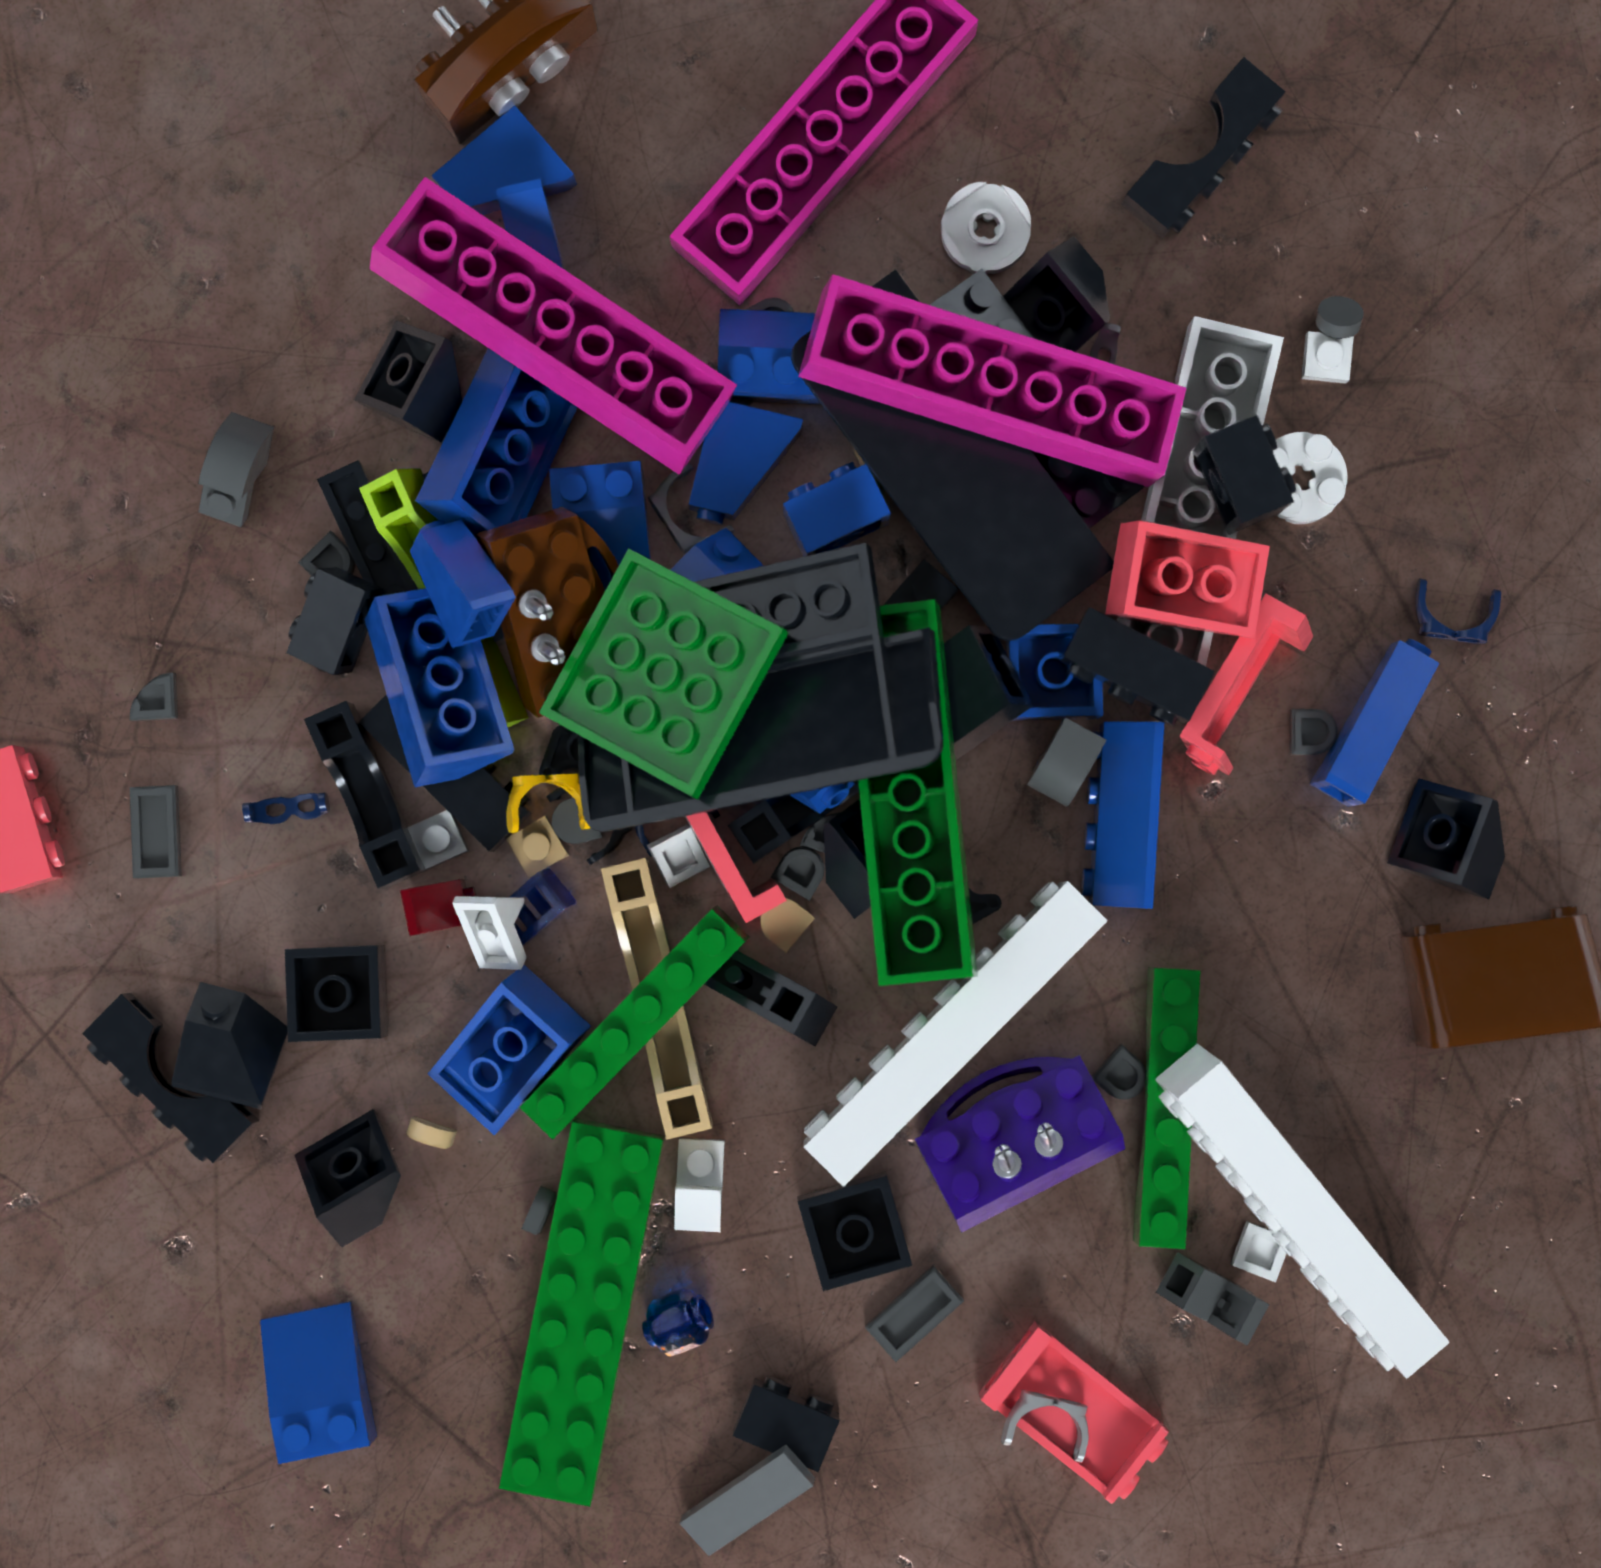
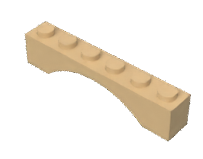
[601,858,713,1140]

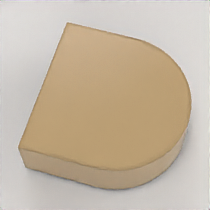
[760,898,815,953]
[406,1116,457,1149]

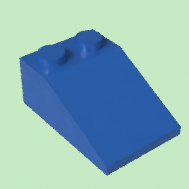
[549,461,651,590]
[428,965,591,1135]
[260,1301,377,1464]

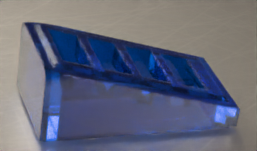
[510,868,576,947]

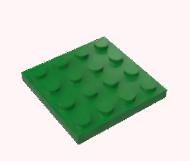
[539,548,789,800]

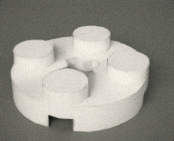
[941,182,1031,274]
[1273,432,1348,524]

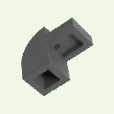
[198,412,274,527]
[1027,718,1106,807]
[1156,1252,1270,1346]

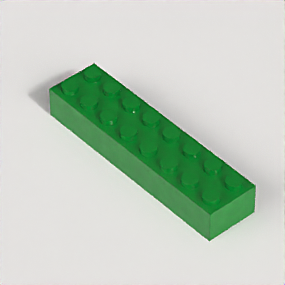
[858,599,978,986]
[499,1118,665,1507]

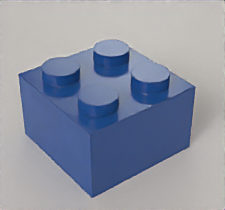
[783,462,891,557]
[1005,624,1103,721]

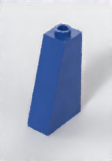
[1309,638,1439,807]

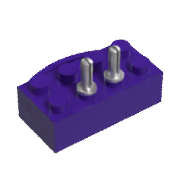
[915,1055,1126,1233]

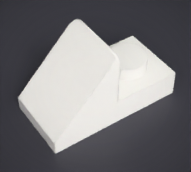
[452,896,527,970]
[674,1138,725,1232]

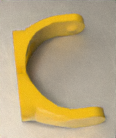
[506,774,591,833]

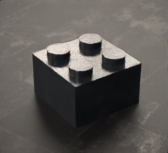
[1192,415,1296,535]
[285,945,388,1042]
[797,1171,913,1291]

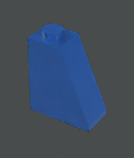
[431,106,577,215]
[495,178,564,269]
[688,402,803,525]
[410,519,516,648]

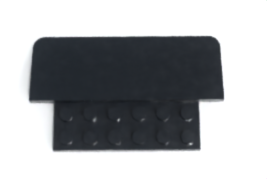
[791,269,1145,641]
[578,543,944,832]

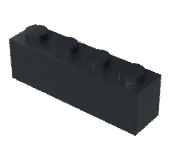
[359,694,532,852]

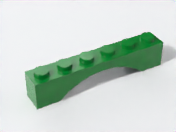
[519,905,750,1140]
[1133,967,1201,1249]

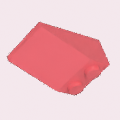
[1105,520,1270,638]

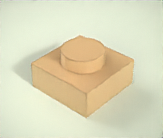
[506,816,569,878]

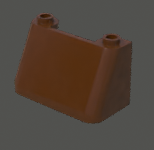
[1401,906,1601,1049]

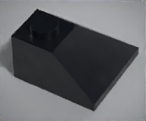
[1003,236,1110,352]
[354,320,462,443]
[1387,778,1505,900]
[824,799,871,919]
[172,982,288,1109]
[294,1109,401,1247]

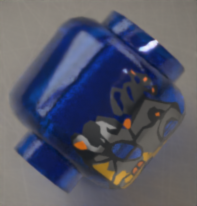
[642,1289,714,1356]

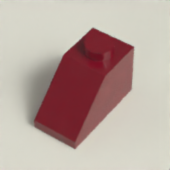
[400,879,477,936]

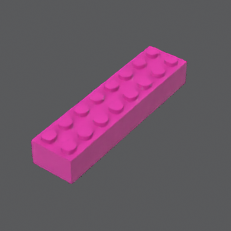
[670,0,979,306]
[369,177,737,475]
[798,274,1187,487]

